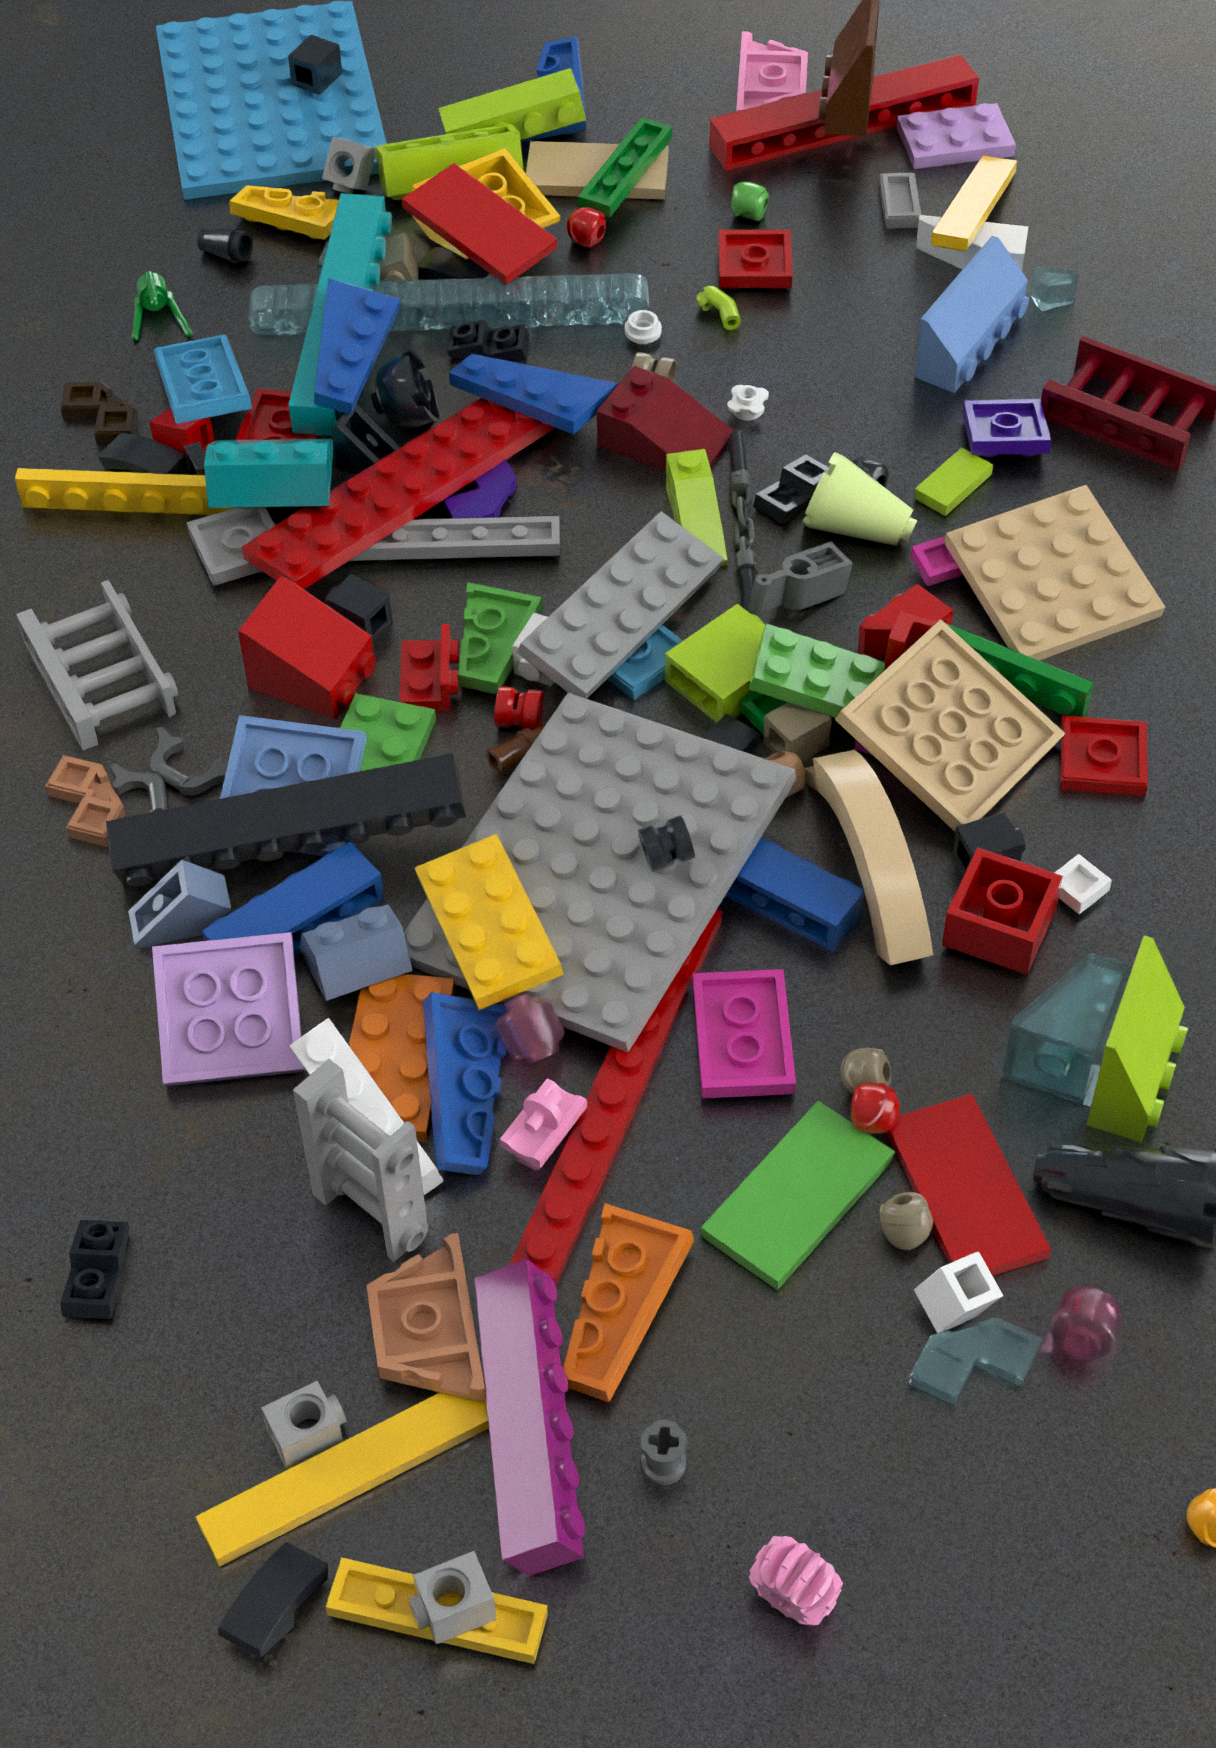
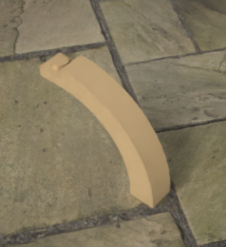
[805,750,934,965]

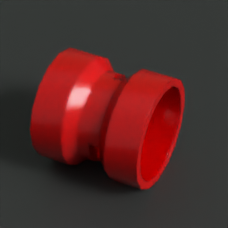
[494,686,544,730]

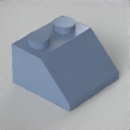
[299,904,413,1001]

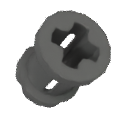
[640,1420,687,1485]

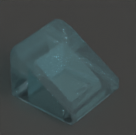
[1030,267,1079,312]

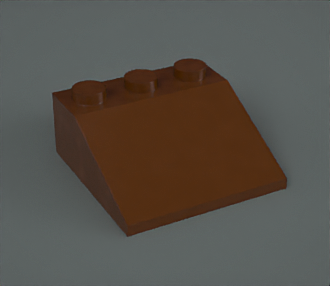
[819,0,880,137]

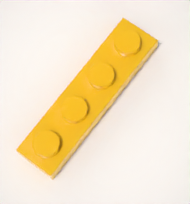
[326,1557,548,1664]

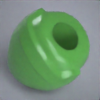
[731,182,769,221]

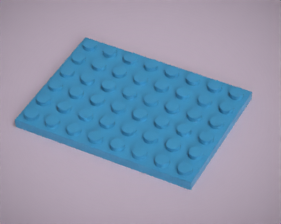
[156,1,387,200]

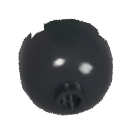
[371,350,440,430]

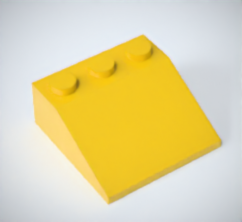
[412,148,560,259]

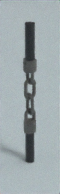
[729,430,758,614]

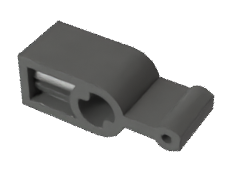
[748,542,853,616]

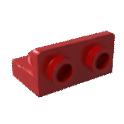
[399,624,459,712]

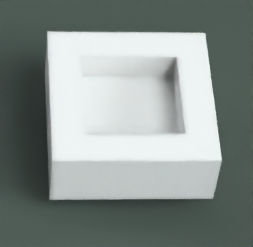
[1055,854,1112,914]

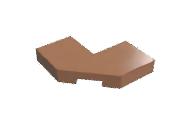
[45,755,126,847]

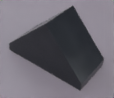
[332,404,400,474]

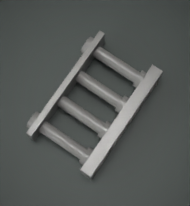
[16,580,178,750]
[293,1059,428,1262]

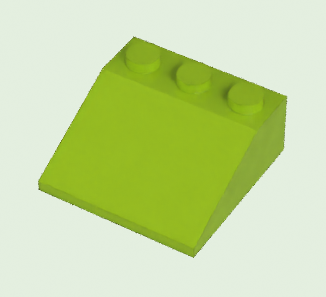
[1087,935,1188,1143]

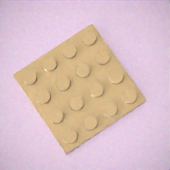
[944,485,1165,660]
[835,619,1065,832]

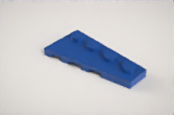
[520,36,587,142]
[314,278,400,414]
[449,354,618,435]
[423,992,513,1175]

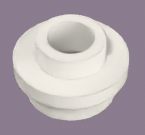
[625,310,662,344]

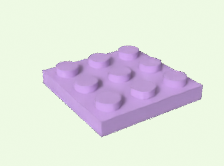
[152,932,305,1086]

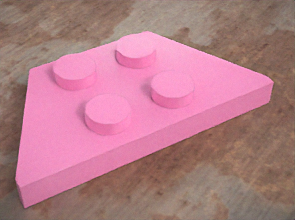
[736,31,808,112]

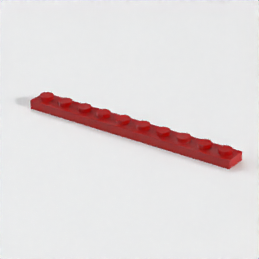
[509,909,722,1286]

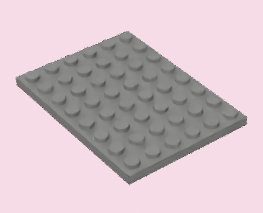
[404,693,796,1052]

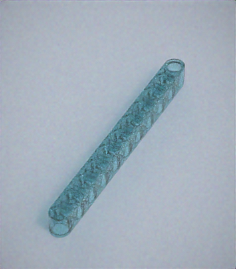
[248,273,650,335]

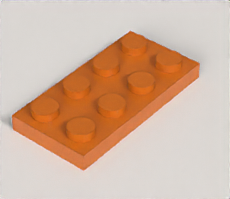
[349,974,455,1142]

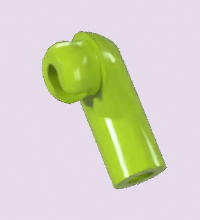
[696,286,741,330]

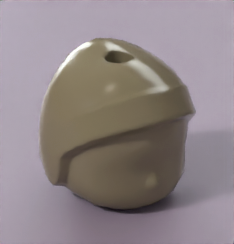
[840,1048,891,1095]
[879,1192,933,1250]

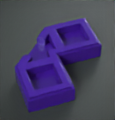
[443,459,517,519]

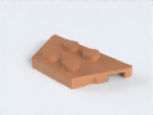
[366,1233,486,1401]

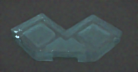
[908,1317,1043,1405]

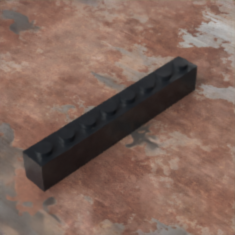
[106,753,466,886]

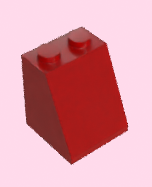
[238,576,376,720]

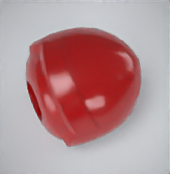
[567,207,606,248]
[851,1083,900,1134]

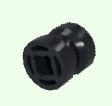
[638,815,695,872]

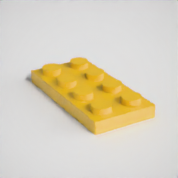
[415,834,564,1010]

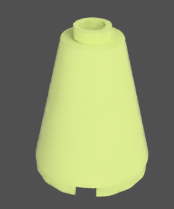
[801,452,917,546]

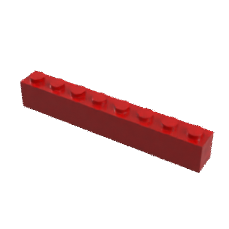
[709,55,979,171]

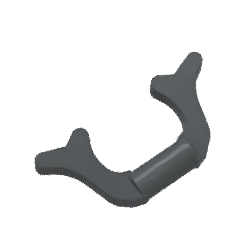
[149,727,227,795]
[111,763,168,813]

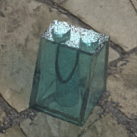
[1001,953,1133,1106]

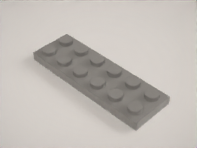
[517,511,724,699]

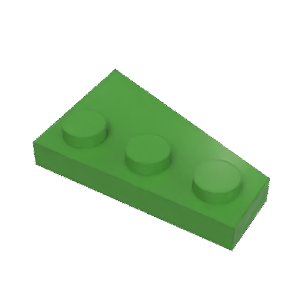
[458,582,544,694]

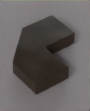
[61,382,138,444]

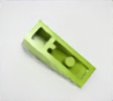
[666,449,728,566]

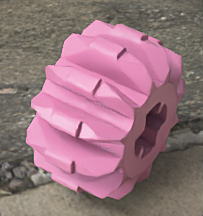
[748,1536,843,1625]

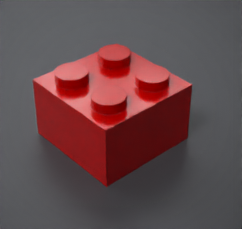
[942,847,1063,975]

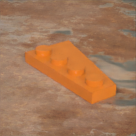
[563,1203,694,1402]

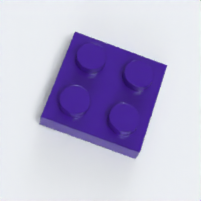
[962,399,1051,457]

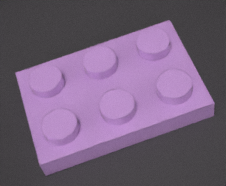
[896,103,1016,169]

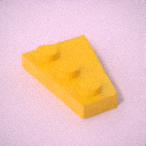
[229,185,339,240]

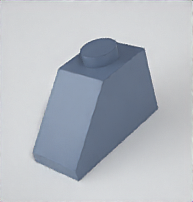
[128,860,231,948]

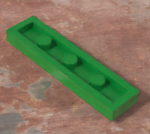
[578,117,672,218]
[945,623,1094,717]

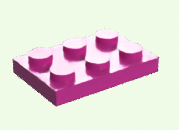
[692,969,796,1098]

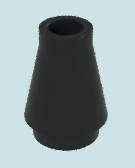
[197,227,253,264]

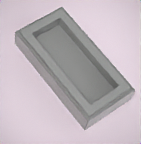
[879,173,921,229]

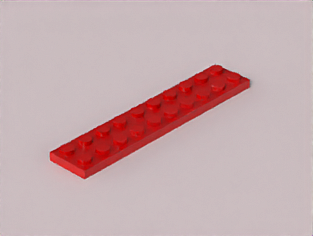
[242,398,556,589]

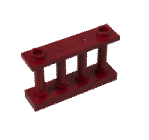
[1041,336,1216,471]

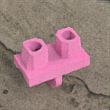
[500,1078,587,1171]

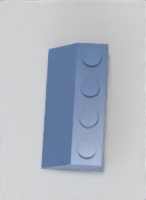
[914,236,1029,393]

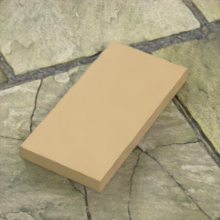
[526,141,669,199]

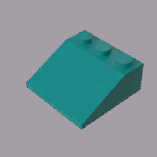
[204,439,333,508]

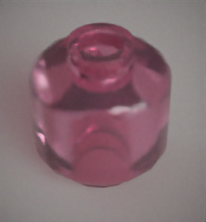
[496,992,564,1065]
[1051,1286,1122,1362]

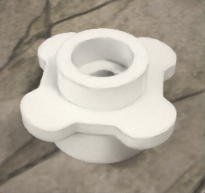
[727,385,769,421]

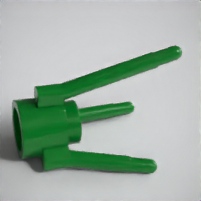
[132,271,193,341]

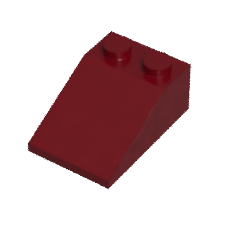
[597,365,734,471]

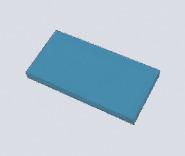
[153,334,252,424]

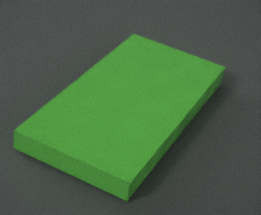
[700,1100,895,1291]

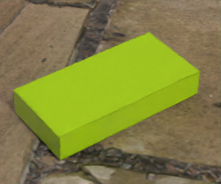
[914,447,993,516]

